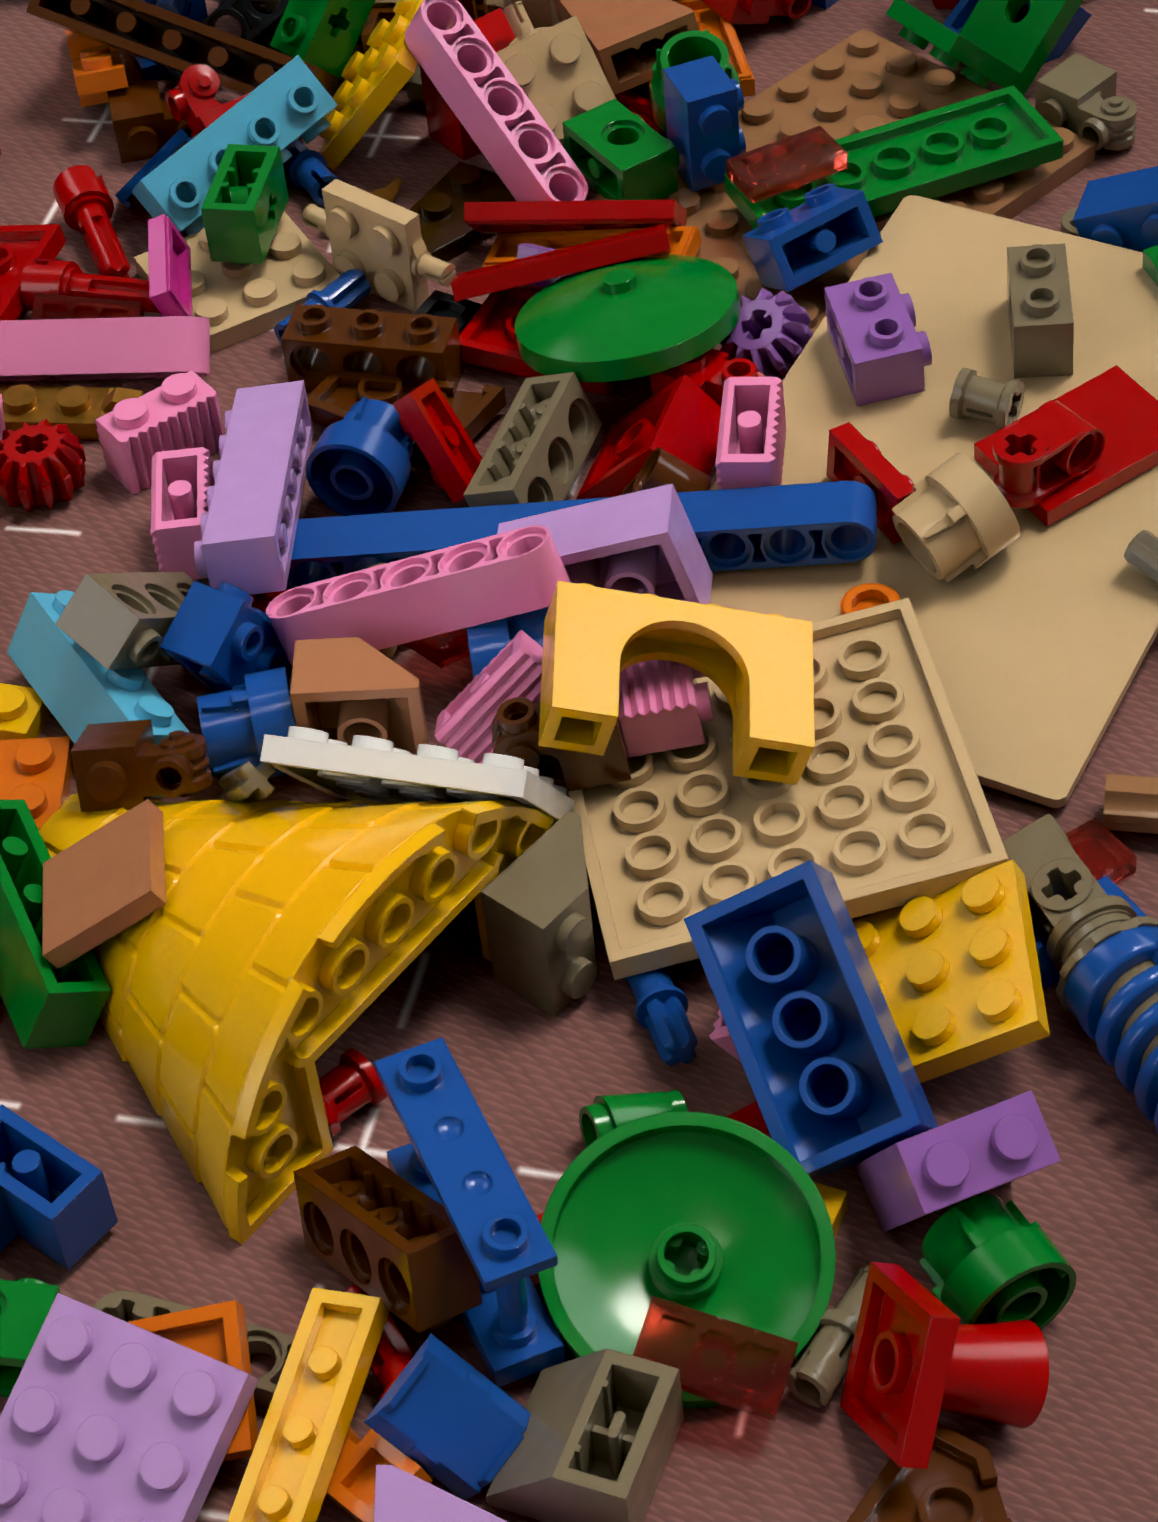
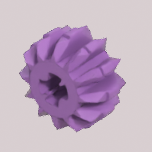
[720,287,813,378]

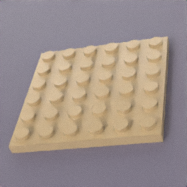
[569,598,1009,980]

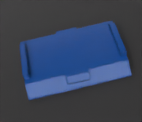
[115,129,192,209]
[364,1334,531,1500]

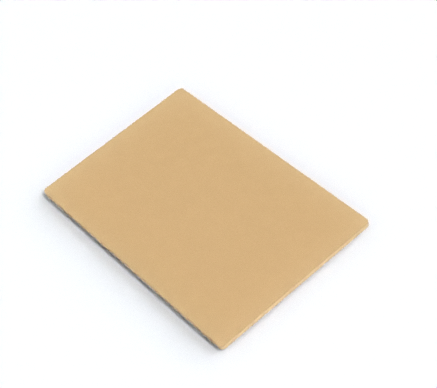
[710,195,1158,808]

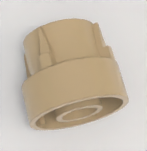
[891,453,1021,583]

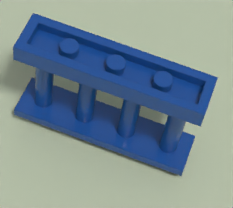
[374,1037,565,1387]

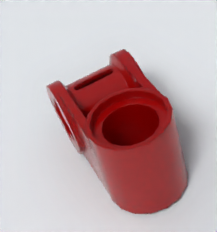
[993,400,1106,509]

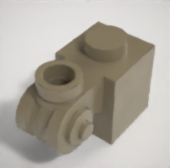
[1035,53,1137,151]

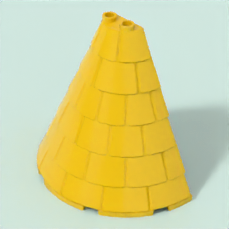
[39,793,554,1245]

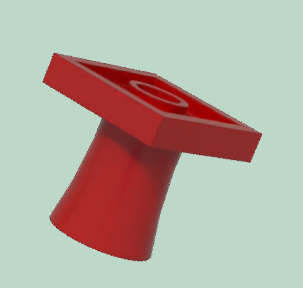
[840,1262,1049,1469]

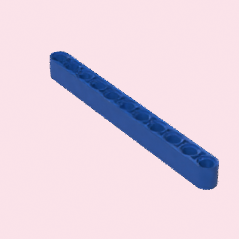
[286,481,877,590]

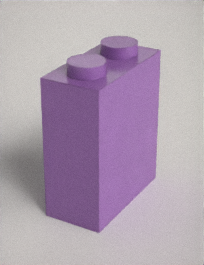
[856,1090,1061,1233]

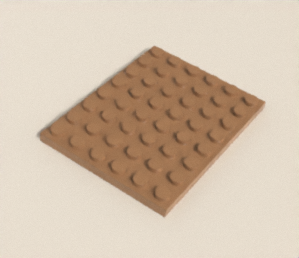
[590,28,1095,334]

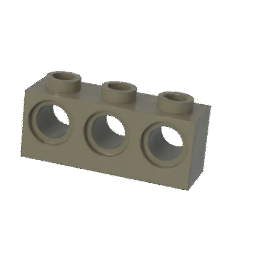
[463,372,602,507]
[55,571,194,670]

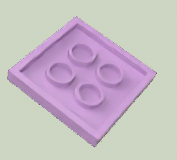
[0,1293,259,1522]

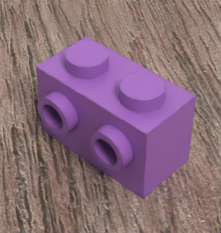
[824,273,932,406]

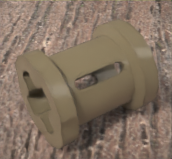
[949,368,1024,430]

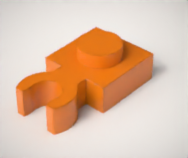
[326,1426,433,1522]

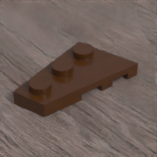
[307,370,506,465]

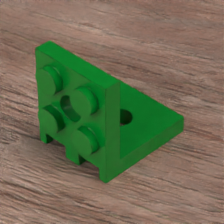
[886,0,1083,96]

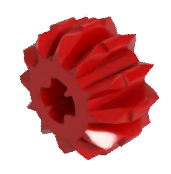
[0,418,86,513]

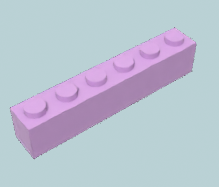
[194,380,314,595]

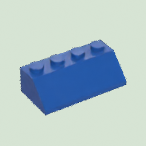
[684,860,938,1178]

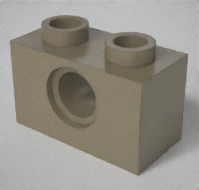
[1007,243,1074,378]

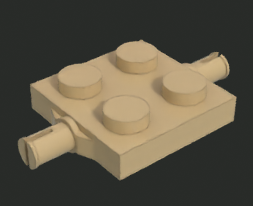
[496,0,616,157]
[302,179,456,312]

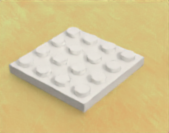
[260,726,575,827]

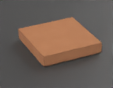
[42,799,166,969]

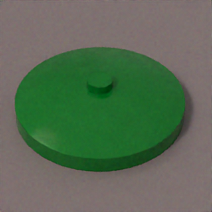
[514,254,741,382]
[538,1111,836,1409]

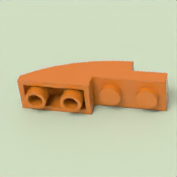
[65,30,128,108]

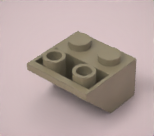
[486,1348,684,1522]

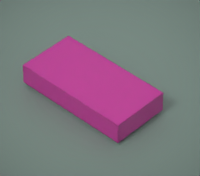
[148,214,193,317]

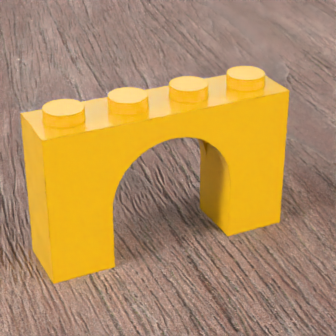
[538,581,815,785]

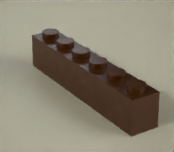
[26,0,334,96]

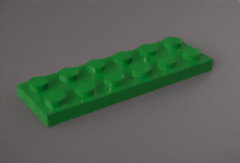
[724,85,1064,229]

